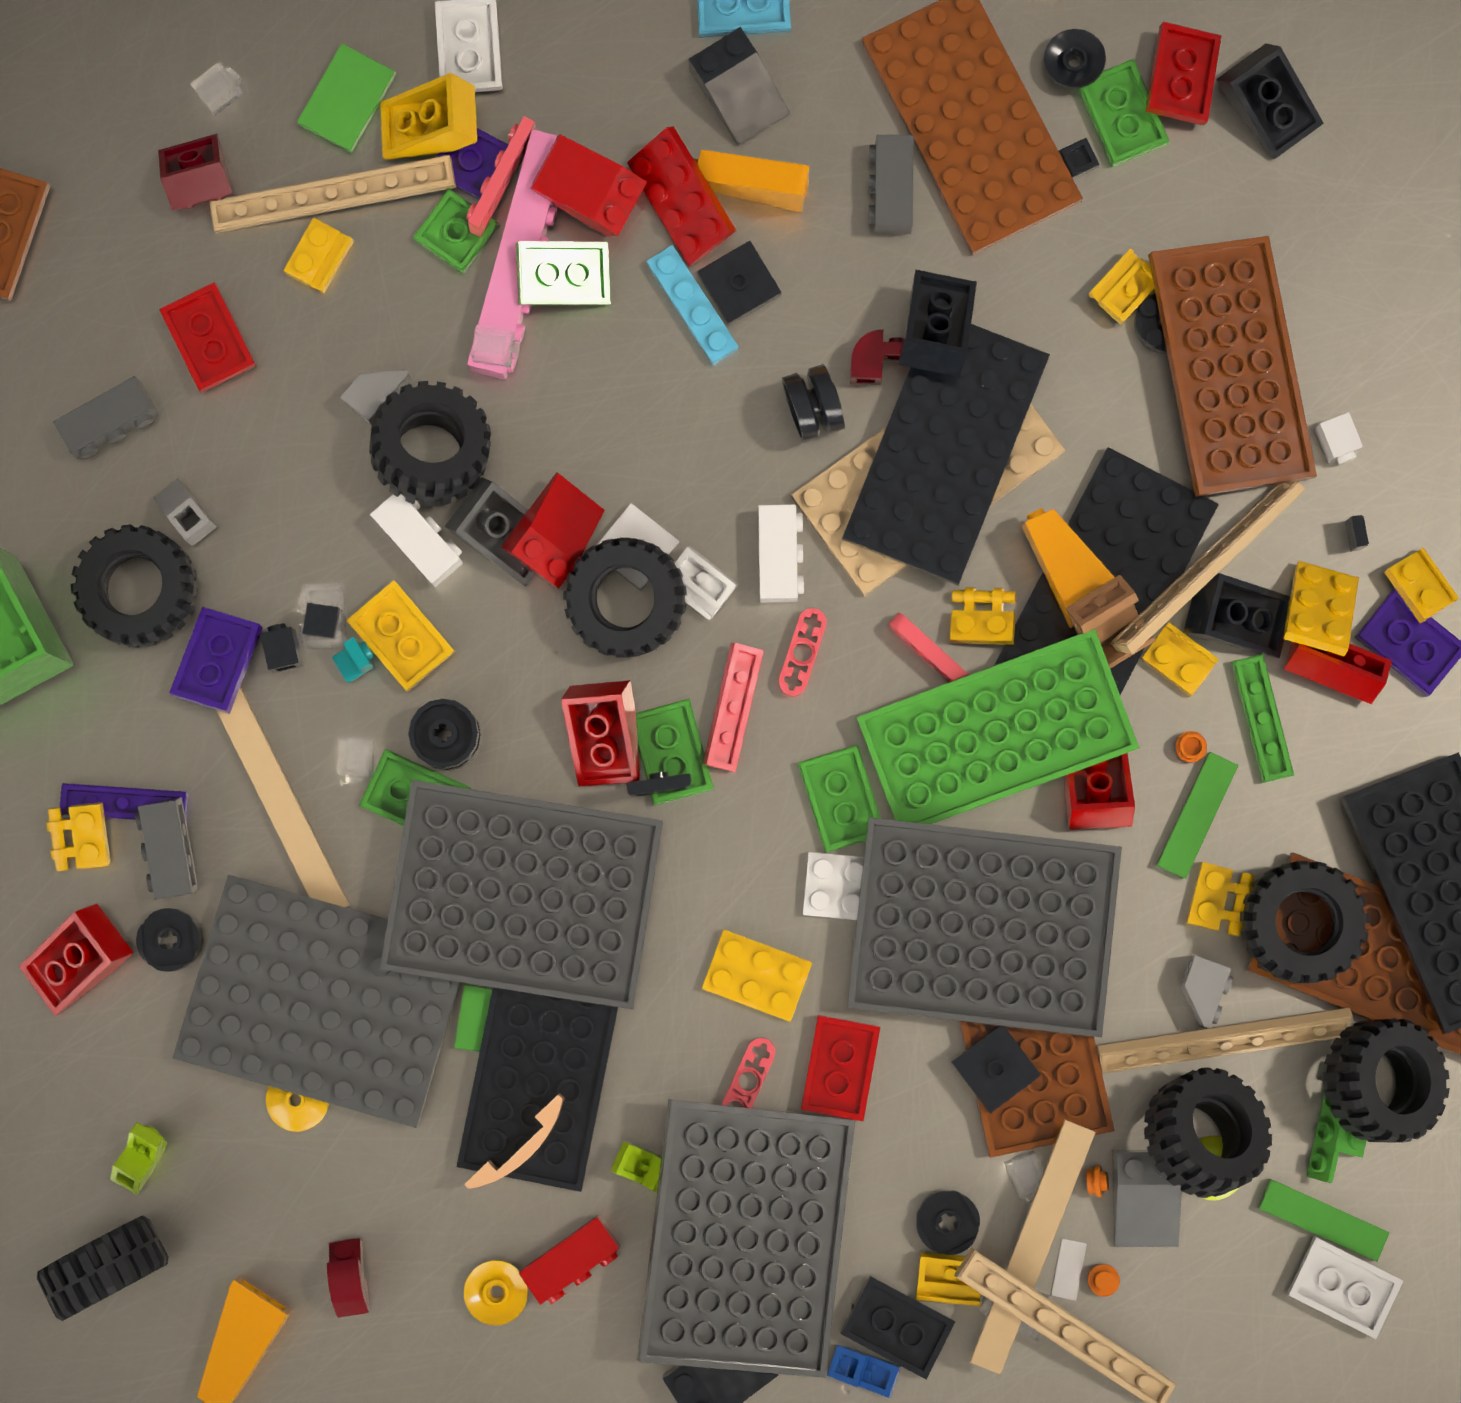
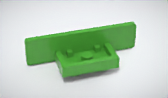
[1307,1088,1367,1183]

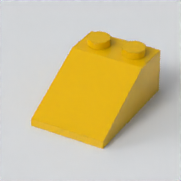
[380,73,477,160]

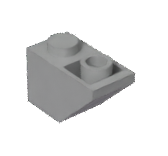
[340,369,412,426]
[154,478,217,546]
[1180,955,1233,1029]

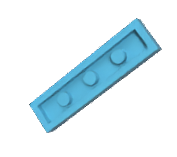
[646,245,739,365]

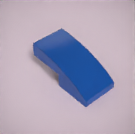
[827,1345,901,1398]

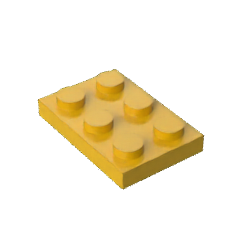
[1283,561,1359,656]
[346,580,455,692]
[702,929,812,1022]

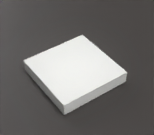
[597,503,680,591]

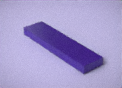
[60,783,189,820]

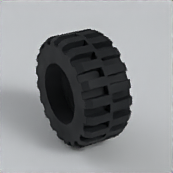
[369,381,491,506]
[71,524,198,648]
[563,537,687,658]
[1240,860,1370,983]
[1323,1018,1450,1143]
[1144,1067,1272,1198]
[36,1215,169,1321]

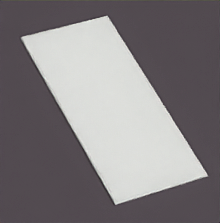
[1051,1239,1087,1301]

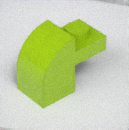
[110,1122,168,1195]
[611,1141,661,1193]

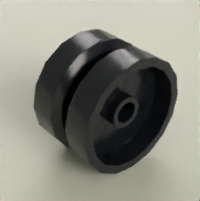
[782,364,845,443]
[408,698,482,771]

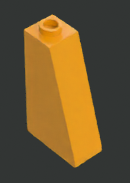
[693,150,810,213]
[1022,508,1115,628]
[197,1276,292,1403]

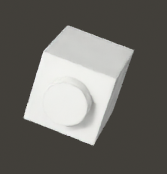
[1314,412,1363,465]

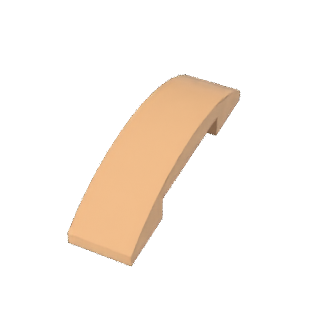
[464,1093,564,1189]

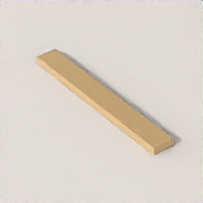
[209,155,456,233]
[1111,481,1305,654]
[216,686,350,908]
[1098,1008,1353,1074]
[969,1119,1096,1375]
[954,1248,1177,1403]

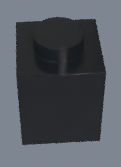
[260,623,304,673]

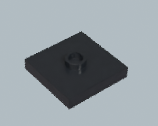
[697,241,782,326]
[626,771,693,797]
[951,1025,1041,1114]

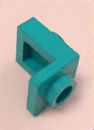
[332,637,375,683]

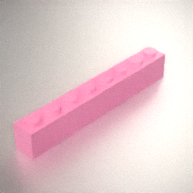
[467,129,557,380]

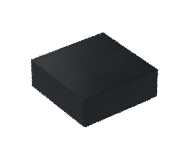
[1059,138,1100,179]
[1345,515,1369,552]
[302,603,340,639]

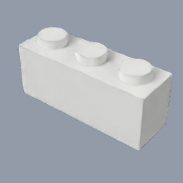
[370,494,463,588]
[758,505,804,603]

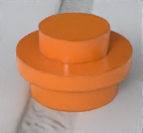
[1175,731,1207,763]
[1087,1165,1109,1198]
[1087,1264,1120,1297]

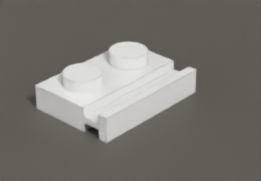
[675,546,738,621]

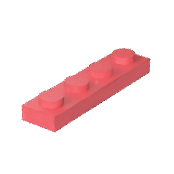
[466,116,536,237]
[703,643,764,772]

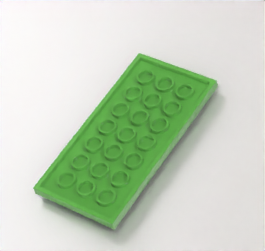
[857,629,1140,824]

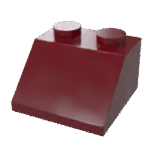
[158,134,232,210]

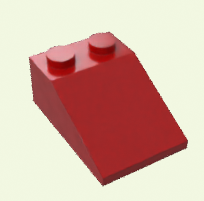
[529,134,647,237]
[501,472,605,589]
[561,680,640,787]
[1064,753,1135,830]
[18,903,134,1016]

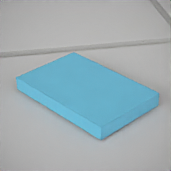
[697,0,791,37]

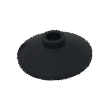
[1044,29,1106,89]

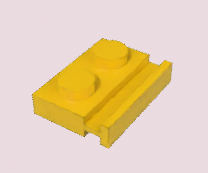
[283,217,354,294]
[1088,248,1154,325]
[1384,547,1459,624]
[1141,622,1219,697]
[916,1252,981,1306]

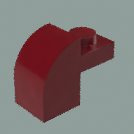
[850,329,902,385]
[326,1238,369,1318]

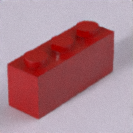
[1284,642,1392,705]
[518,1215,621,1305]

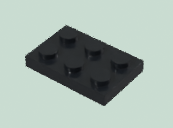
[840,1275,956,1380]

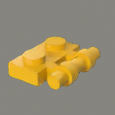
[950,587,1016,645]
[46,802,111,871]
[1186,862,1255,937]

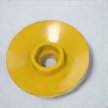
[266,1086,329,1131]
[464,1260,528,1326]

